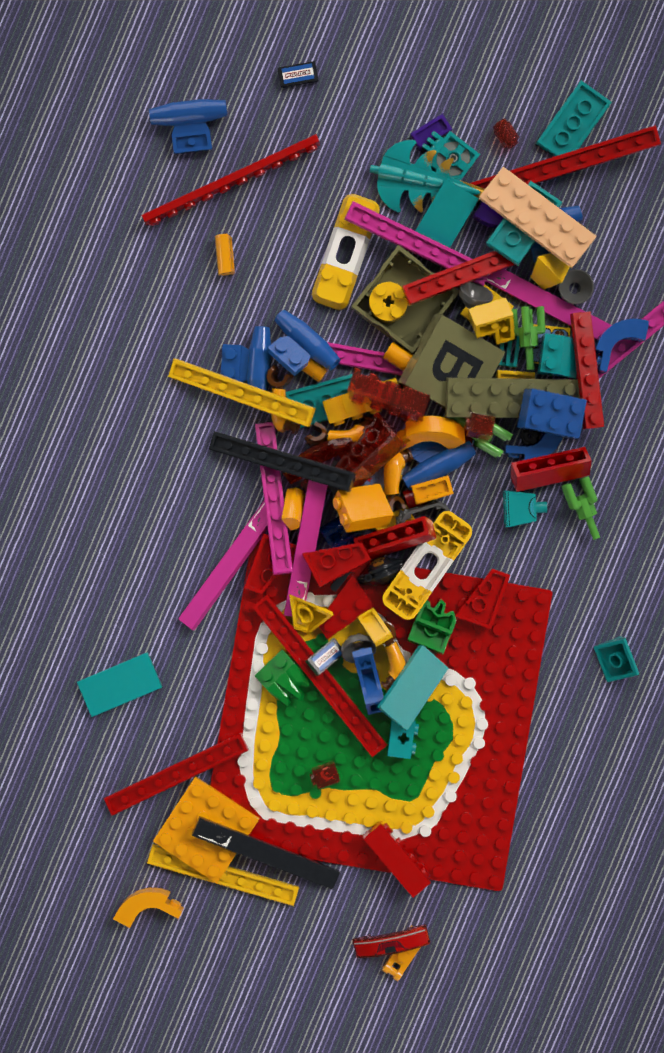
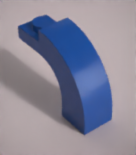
[595,319,649,373]
[504,433,563,460]
[352,647,384,715]

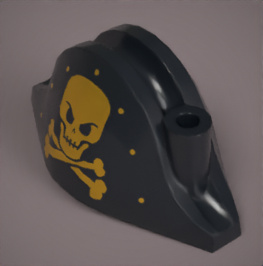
[357,557,405,586]

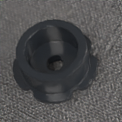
[520,429,539,445]

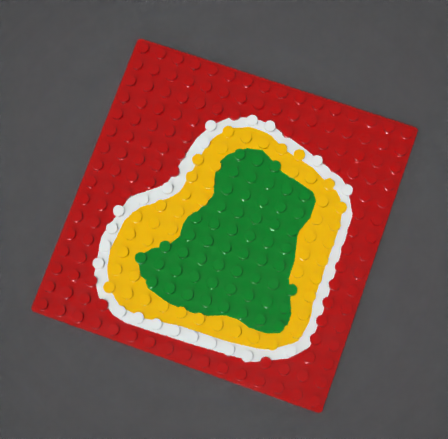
[210,541,552,891]

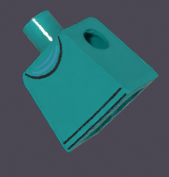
[503,491,547,527]

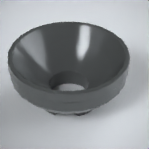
[558,269,594,305]
[458,282,493,309]
[341,633,376,663]

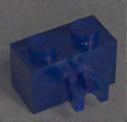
[319,516,365,548]

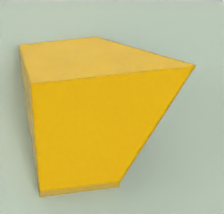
[530,253,570,290]
[289,594,333,634]

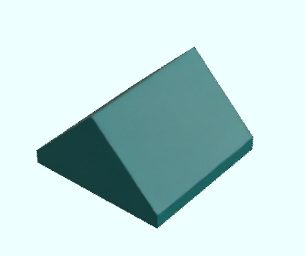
[594,636,639,682]

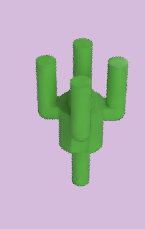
[511,306,546,370]
[449,417,513,458]
[561,476,600,540]

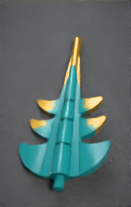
[370,140,485,212]

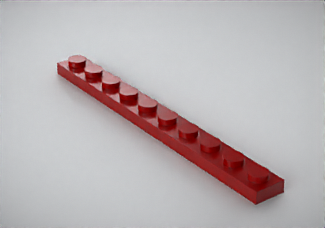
[470,125,661,202]
[141,134,320,226]
[252,594,387,757]

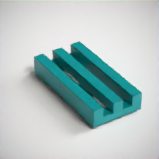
[498,336,520,368]

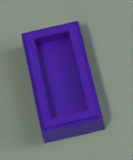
[410,113,453,151]

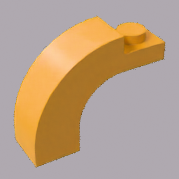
[395,416,465,452]
[113,888,184,928]

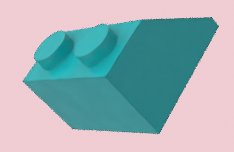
[537,333,577,379]

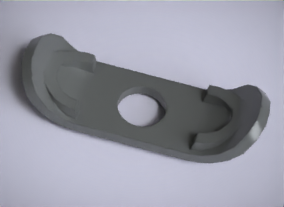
[396,500,450,525]

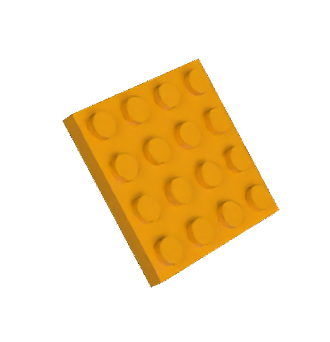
[153,776,259,884]

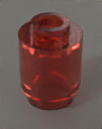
[493,119,520,149]

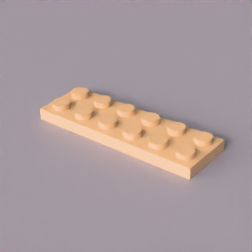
[479,167,597,268]

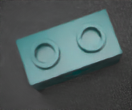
[387,720,419,759]

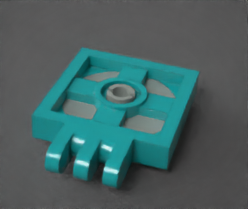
[421,131,480,180]

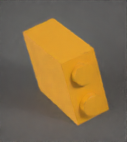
[333,483,394,533]

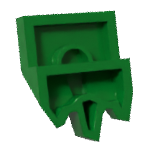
[407,599,456,655]
[255,649,309,707]

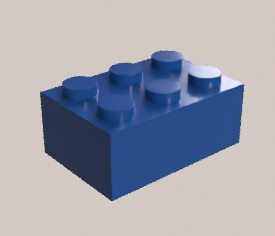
[517,388,587,438]

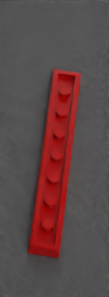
[103,733,249,816]

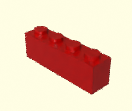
[511,447,592,492]
[354,516,437,559]
[363,820,431,898]

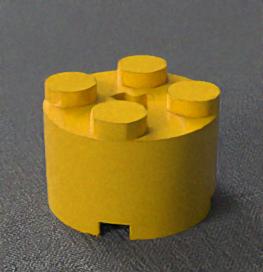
[369,282,408,324]

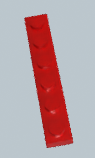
[402,251,515,306]
[570,311,604,429]

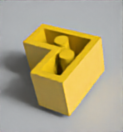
[468,298,515,345]

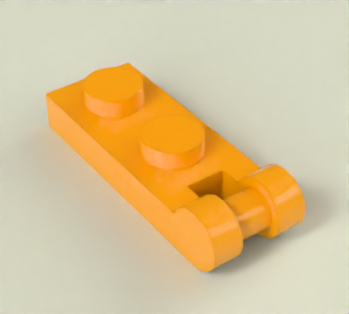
[381,925,427,982]

